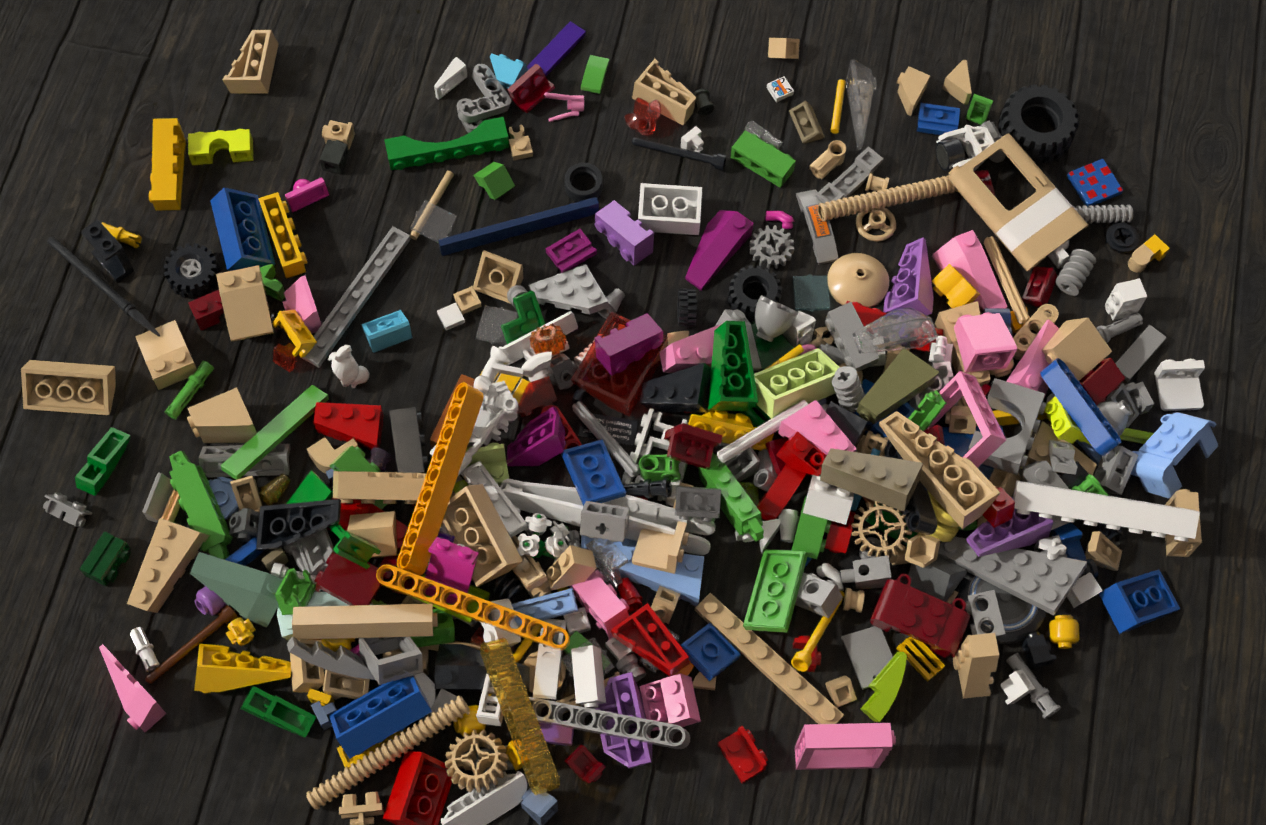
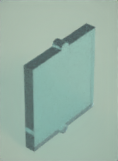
[793,274,830,312]

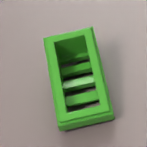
[965,94,993,125]

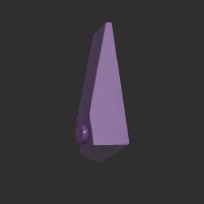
[966,497,1053,557]

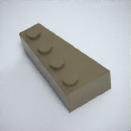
[820,448,923,511]

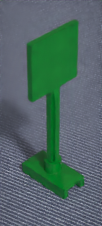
[286,470,381,569]

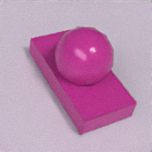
[285,177,329,212]

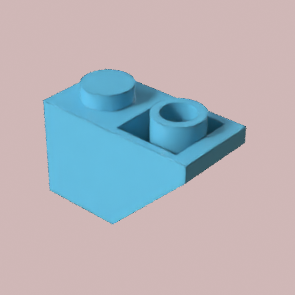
[490,53,528,89]

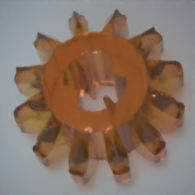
[530,323,566,356]

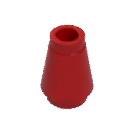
[617,577,643,612]

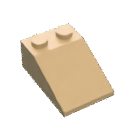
[216,265,274,342]
[135,320,197,390]

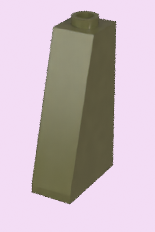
[857,348,939,424]

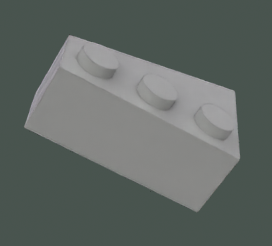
[825,302,879,372]
[1019,461,1077,530]

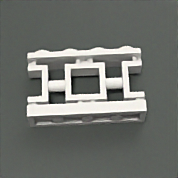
[622,408,689,506]

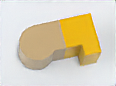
[1128,235,1170,273]

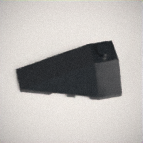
[256,499,341,551]
[434,644,530,690]

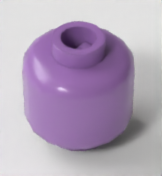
[195,586,226,616]

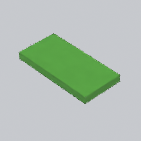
[743,549,808,633]

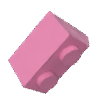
[283,276,321,334]

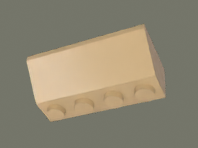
[21,360,116,415]
[443,484,523,587]

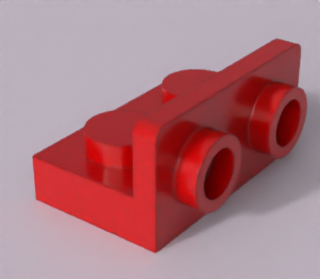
[717,726,768,784]

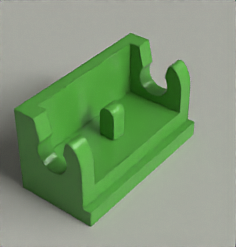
[275,568,316,615]

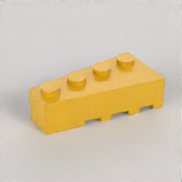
[149,118,186,211]

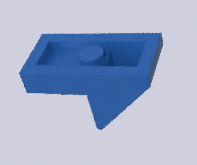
[1050,522,1086,561]

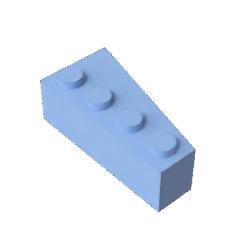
[612,545,704,606]

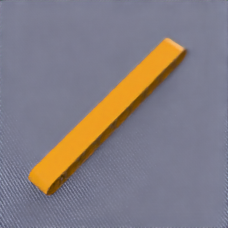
[397,382,484,576]
[376,564,570,650]

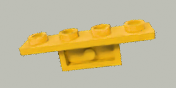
[688,410,774,451]

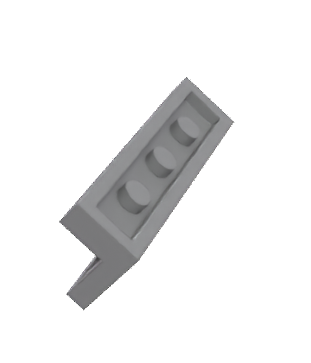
[199,444,290,477]

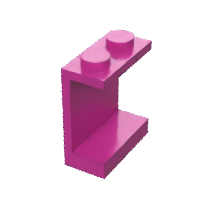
[424,537,479,605]

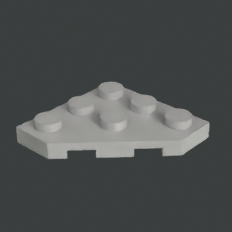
[528,264,609,314]

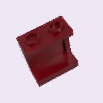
[314,551,387,606]

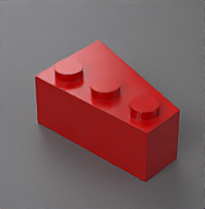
[314,402,384,455]
[611,603,690,676]

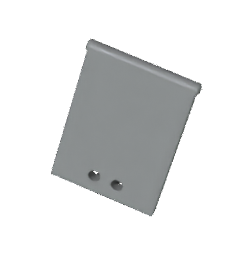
[841,626,893,690]

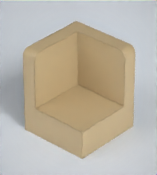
[768,38,800,59]
[905,533,941,568]

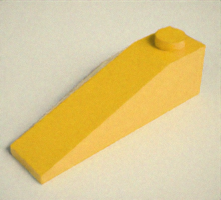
[194,644,291,693]

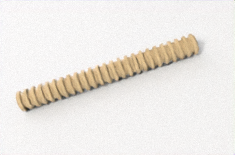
[817,175,958,221]
[306,695,470,810]

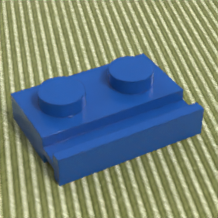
[917,103,960,135]

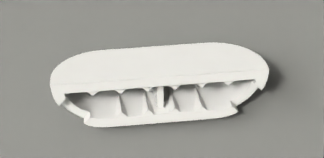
[441,771,527,825]

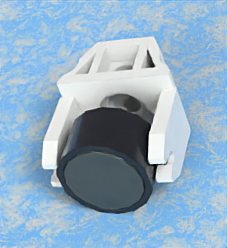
[936,125,995,171]

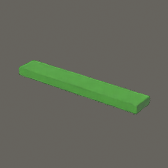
[221,385,329,480]

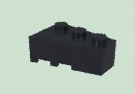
[640,363,711,412]

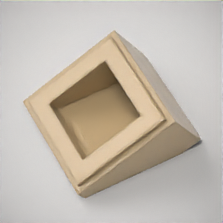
[825,676,857,708]

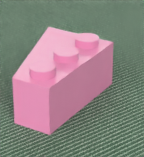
[659,323,723,372]
[778,400,856,455]
[569,570,630,641]

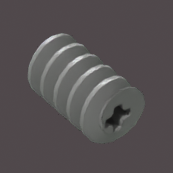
[1056,249,1096,296]
[832,366,865,412]

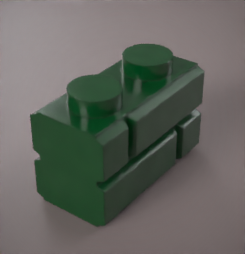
[80,532,131,586]

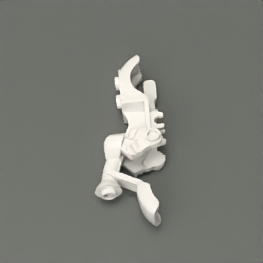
[430,346,552,475]

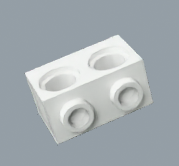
[1105,278,1147,321]

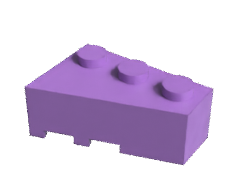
[595,200,654,266]

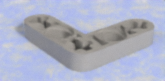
[458,64,511,123]

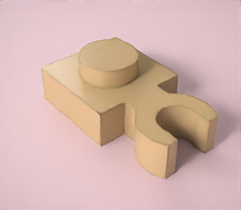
[509,125,533,160]

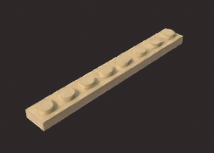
[695,593,844,724]

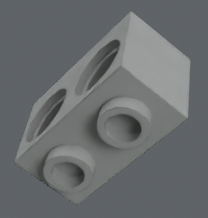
[1094,446,1138,495]
[965,590,1006,638]

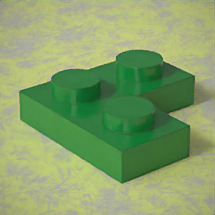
[500,291,545,344]

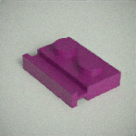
[546,229,597,273]

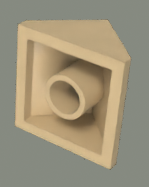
[473,251,523,304]
[347,511,397,558]

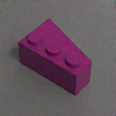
[594,313,663,376]

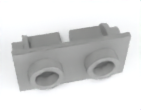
[43,492,92,527]

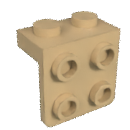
[632,521,689,574]

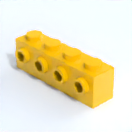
[258,192,308,279]

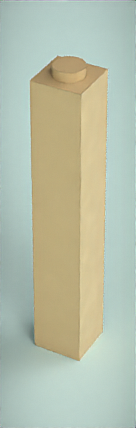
[292,604,438,640]

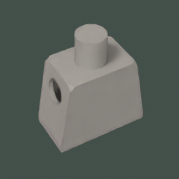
[840,555,891,589]

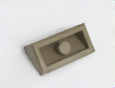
[789,101,825,144]

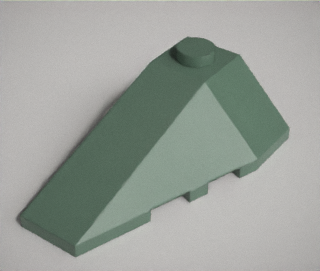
[190,552,283,627]

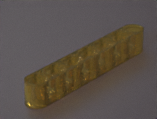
[480,638,560,795]

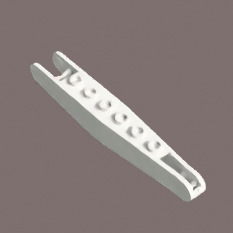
[500,479,716,555]

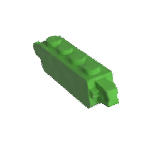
[169,451,233,560]
[696,453,764,542]

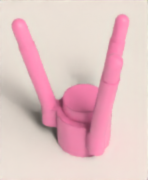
[544,92,584,122]

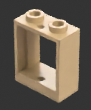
[1165,489,1202,557]

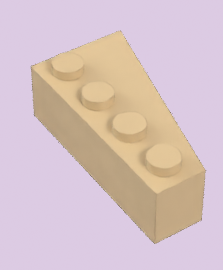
[935,301,991,387]
[127,518,210,613]

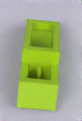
[861,652,907,722]

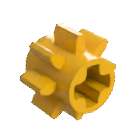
[226,617,256,646]

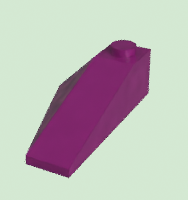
[685,210,754,290]

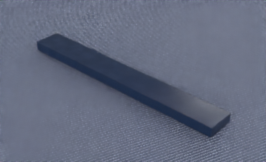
[438,197,599,256]

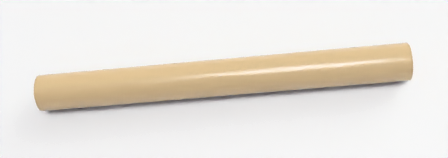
[410,171,454,240]

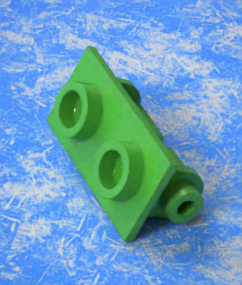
[908,390,947,431]

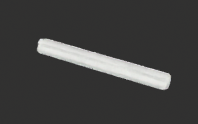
[717,400,808,463]

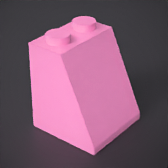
[954,312,1017,373]

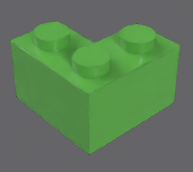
[791,496,831,559]

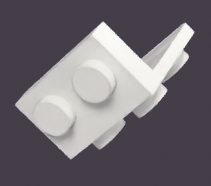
[1154,359,1205,411]

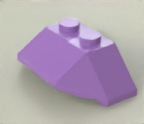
[596,672,652,768]

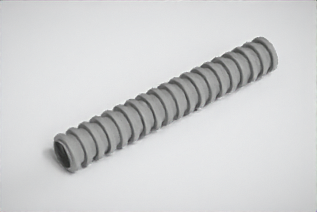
[1013,205,1133,224]

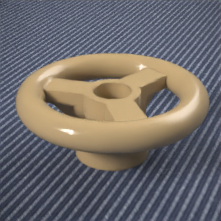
[856,208,896,242]

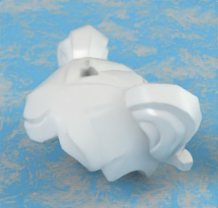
[328,344,369,388]

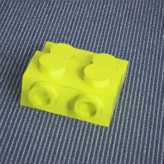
[1045,396,1091,445]

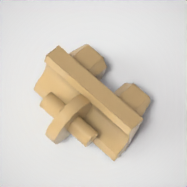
[339,792,384,825]

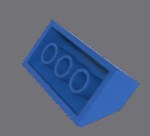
[210,187,275,271]
[329,675,432,759]

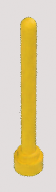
[791,591,845,672]

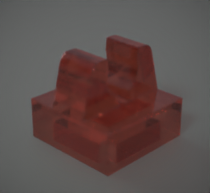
[273,343,296,372]

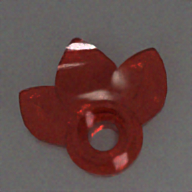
[625,98,661,136]

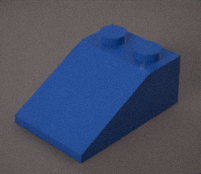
[1099,570,1180,634]

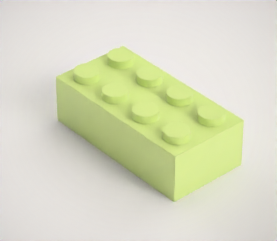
[754,348,840,419]

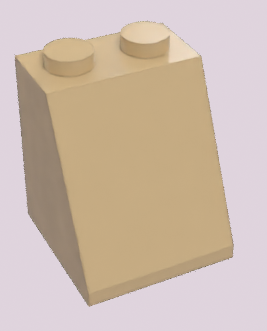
[1042,318,1112,381]
[187,388,257,443]

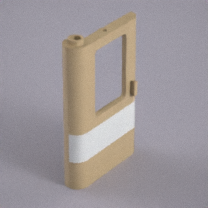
[948,133,1089,272]

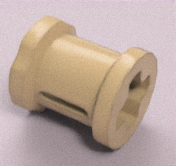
[865,173,889,191]

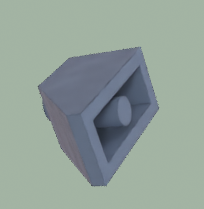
[521,786,558,825]

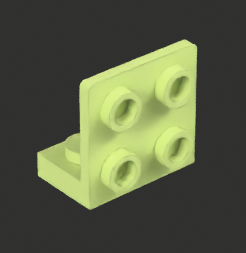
[466,443,509,485]

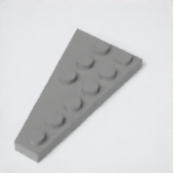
[938,537,1087,615]

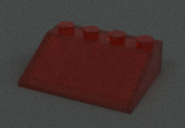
[571,312,668,416]

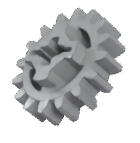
[749,225,794,269]

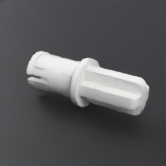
[130,627,160,672]

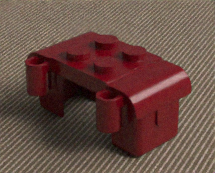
[870,574,971,658]

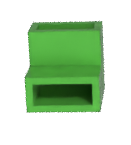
[474,162,515,200]

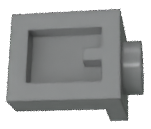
[1125,382,1154,414]

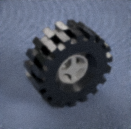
[163,243,220,299]

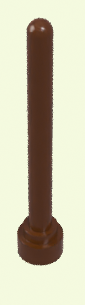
[145,604,239,684]

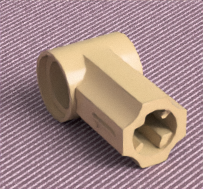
[809,140,846,179]

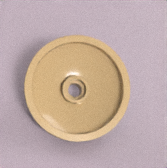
[827,253,889,308]

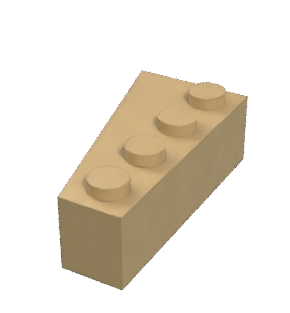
[333,471,427,504]

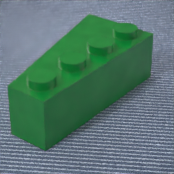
[708,320,758,411]

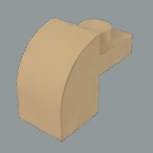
[307,437,358,474]

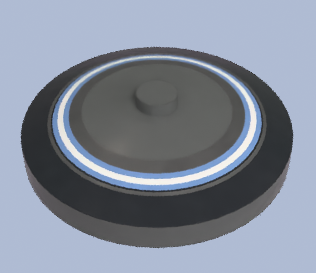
[957,572,1046,644]

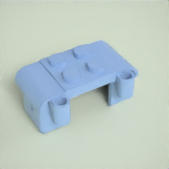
[1131,412,1218,498]

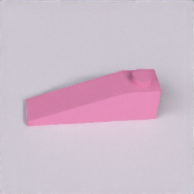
[932,230,1007,311]
[1006,320,1059,397]
[99,644,166,732]

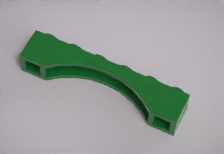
[384,117,509,170]

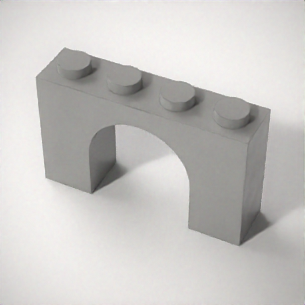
[968,378,1047,475]

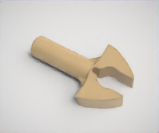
[809,327,834,348]

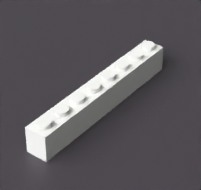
[1013,480,1200,542]

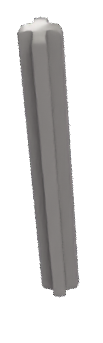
[572,401,640,478]

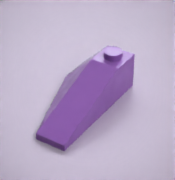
[883,237,934,320]

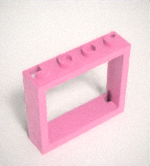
[927,371,1006,468]
[795,723,896,770]

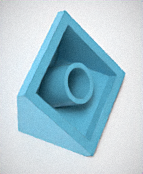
[361,310,412,353]

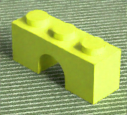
[188,129,253,165]

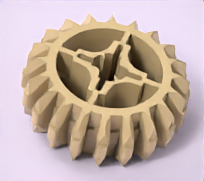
[852,501,912,557]
[445,730,509,793]

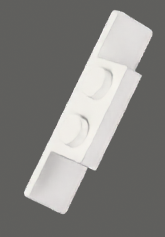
[502,311,578,366]

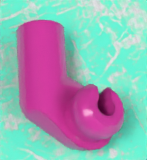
[766,211,794,229]

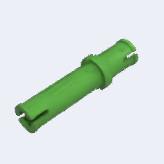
[165,361,214,420]

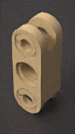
[1013,304,1059,360]

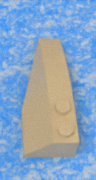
[879,411,1000,529]

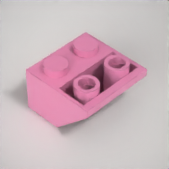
[640,673,701,731]

